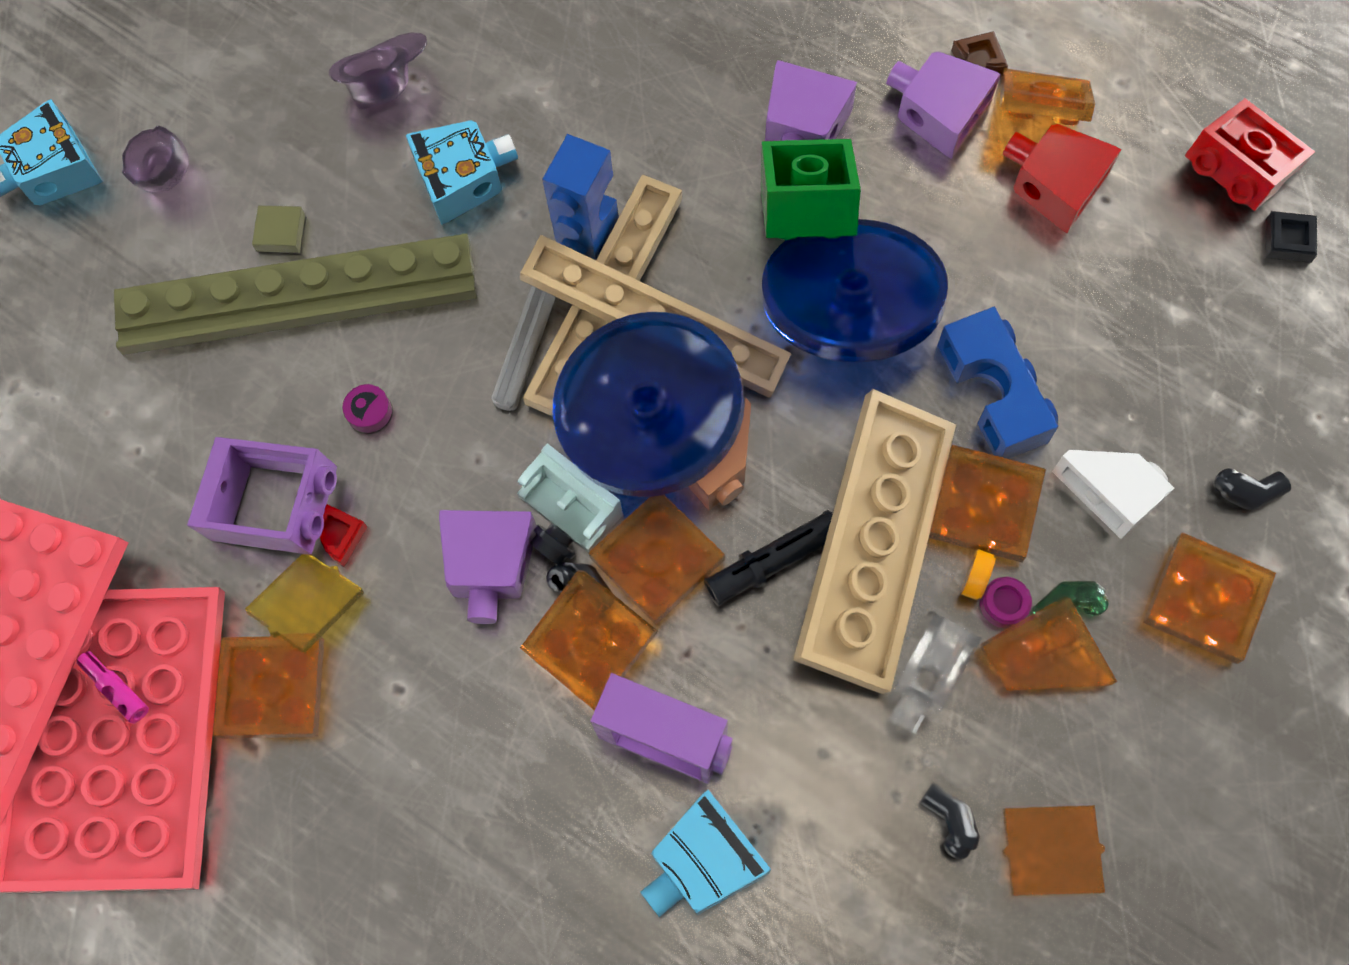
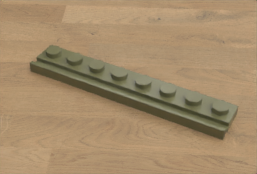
[114,233,477,355]

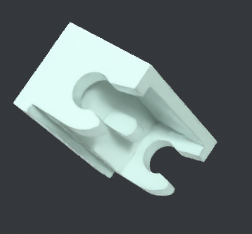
[517,443,623,554]

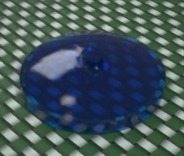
[762,219,948,362]
[552,312,745,497]

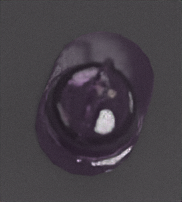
[329,32,427,109]

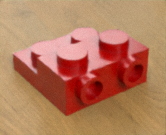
[1185,98,1315,211]

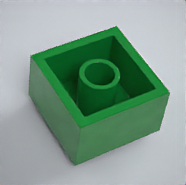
[761,139,861,240]

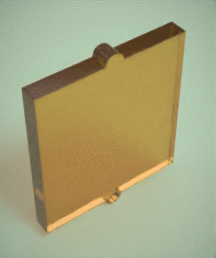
[1002,805,1105,896]

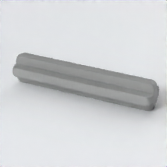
[491,286,555,411]

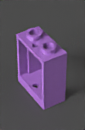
[187,437,337,555]
[590,673,733,784]

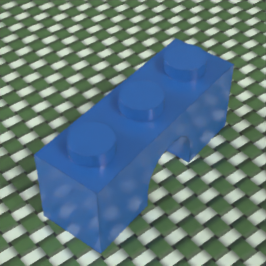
[542,134,619,260]
[937,306,1059,463]

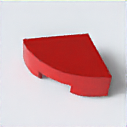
[320,504,368,567]

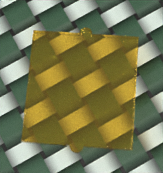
[245,554,364,653]

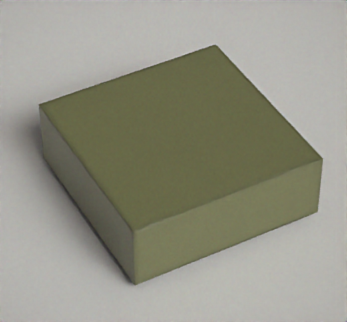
[252,205,305,253]

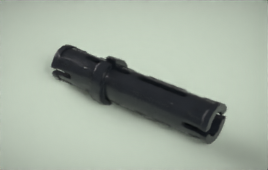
[703,510,833,606]

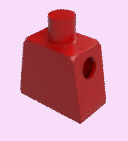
[1003,124,1122,233]

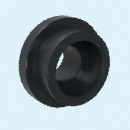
[530,523,576,565]

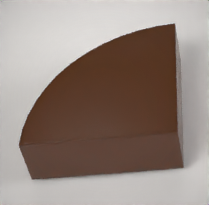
[951,31,1008,76]

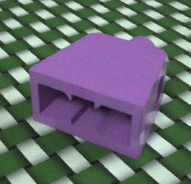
[886,51,1000,159]
[765,60,857,141]
[439,510,537,624]

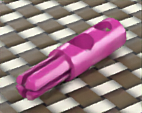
[77,651,149,724]

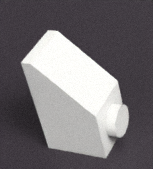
[1052,450,1174,539]

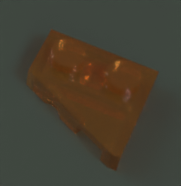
[979,596,1117,691]

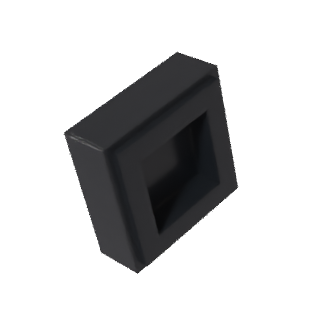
[1265,211,1317,263]

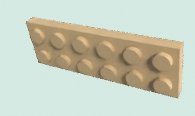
[793,389,956,694]

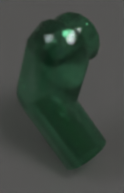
[1032,581,1109,626]

